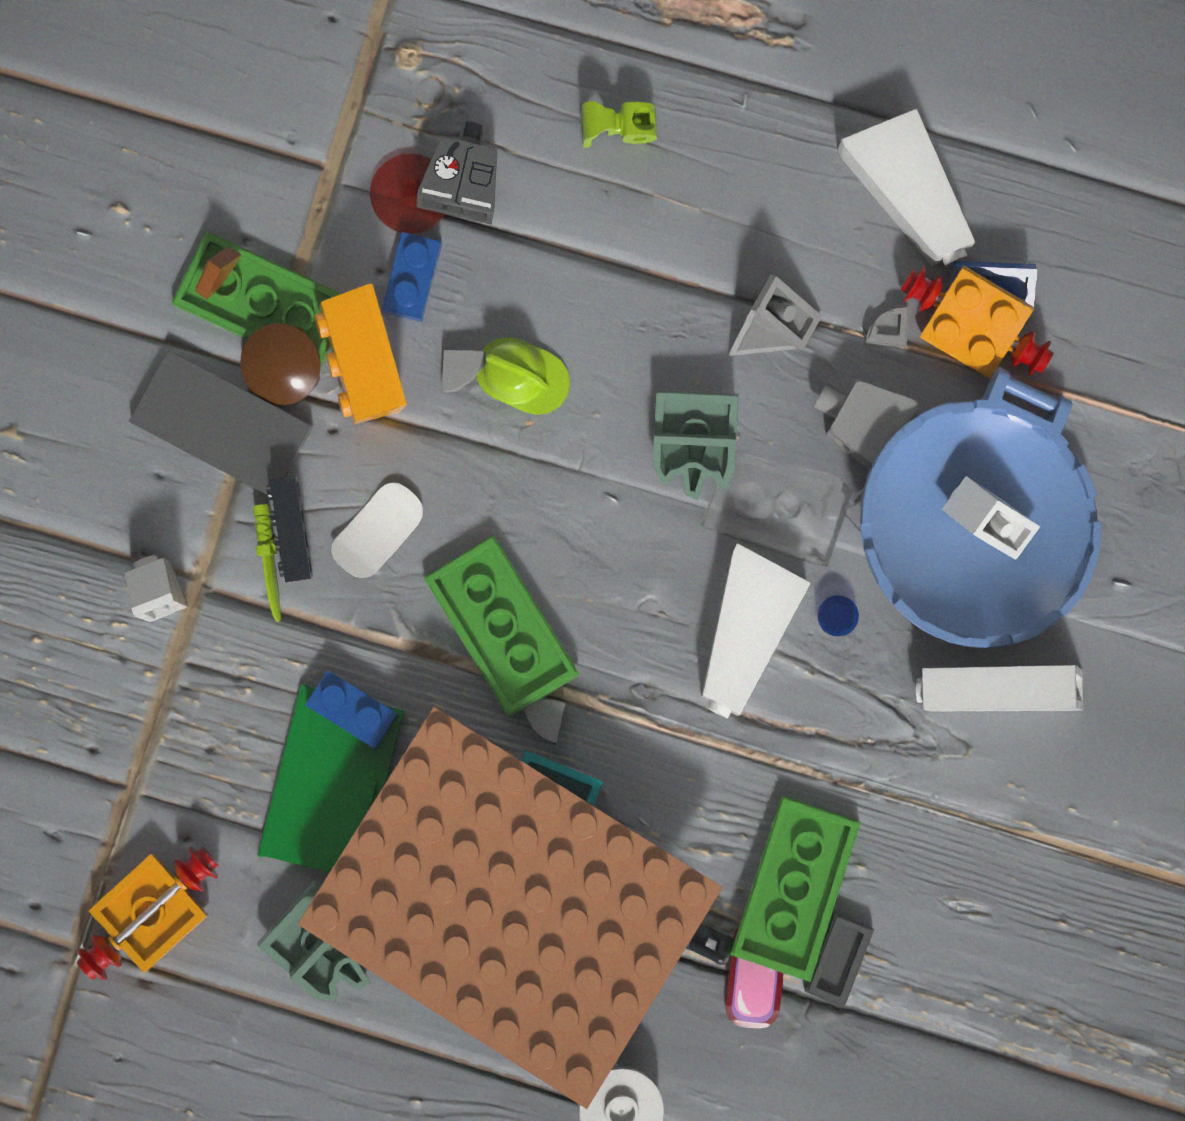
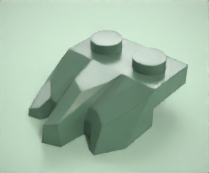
[652,390,739,501]
[257,881,371,1001]

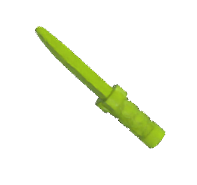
[253,504,281,622]

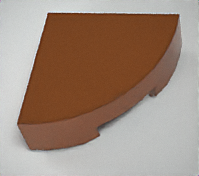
[195,246,241,300]

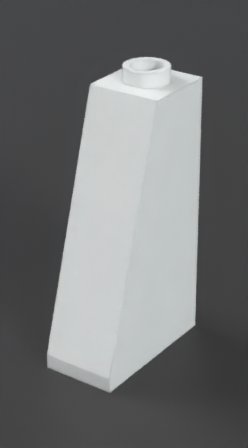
[838,109,975,267]
[701,543,810,719]
[916,665,1084,712]

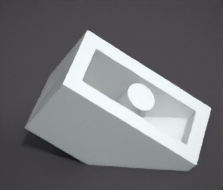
[942,476,1040,560]
[124,555,188,622]

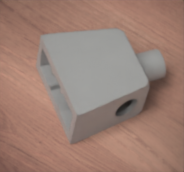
[814,381,920,471]

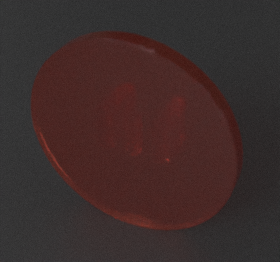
[370,154,445,234]

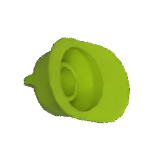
[476,337,570,415]

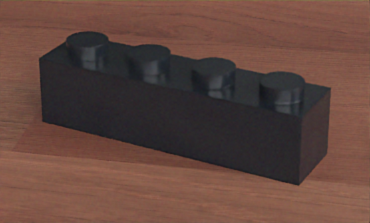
[266,475,313,583]

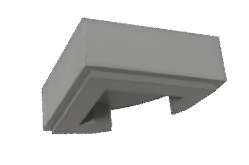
[865,305,910,348]
[442,350,486,393]
[525,698,566,744]

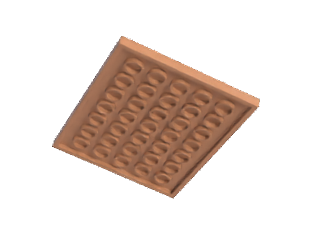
[297,707,723,1109]

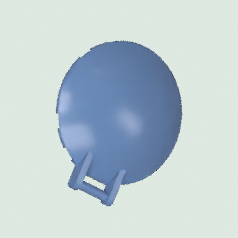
[860,367,1101,648]

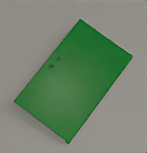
[257,684,404,872]

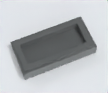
[804,913,874,1008]

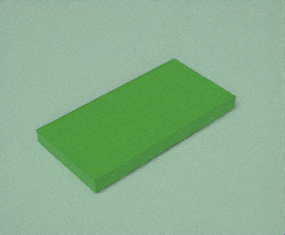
[171,231,342,371]
[423,535,580,719]
[730,795,861,982]

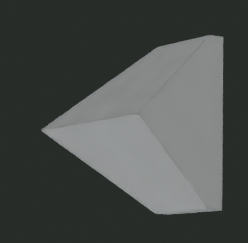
[728,274,822,356]

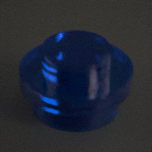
[817,595,859,637]

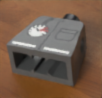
[417,121,497,225]

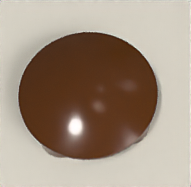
[240,323,321,405]

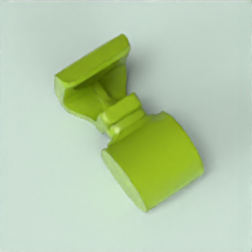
[581,101,657,148]

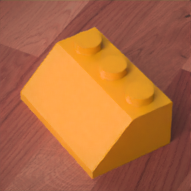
[314,283,407,425]

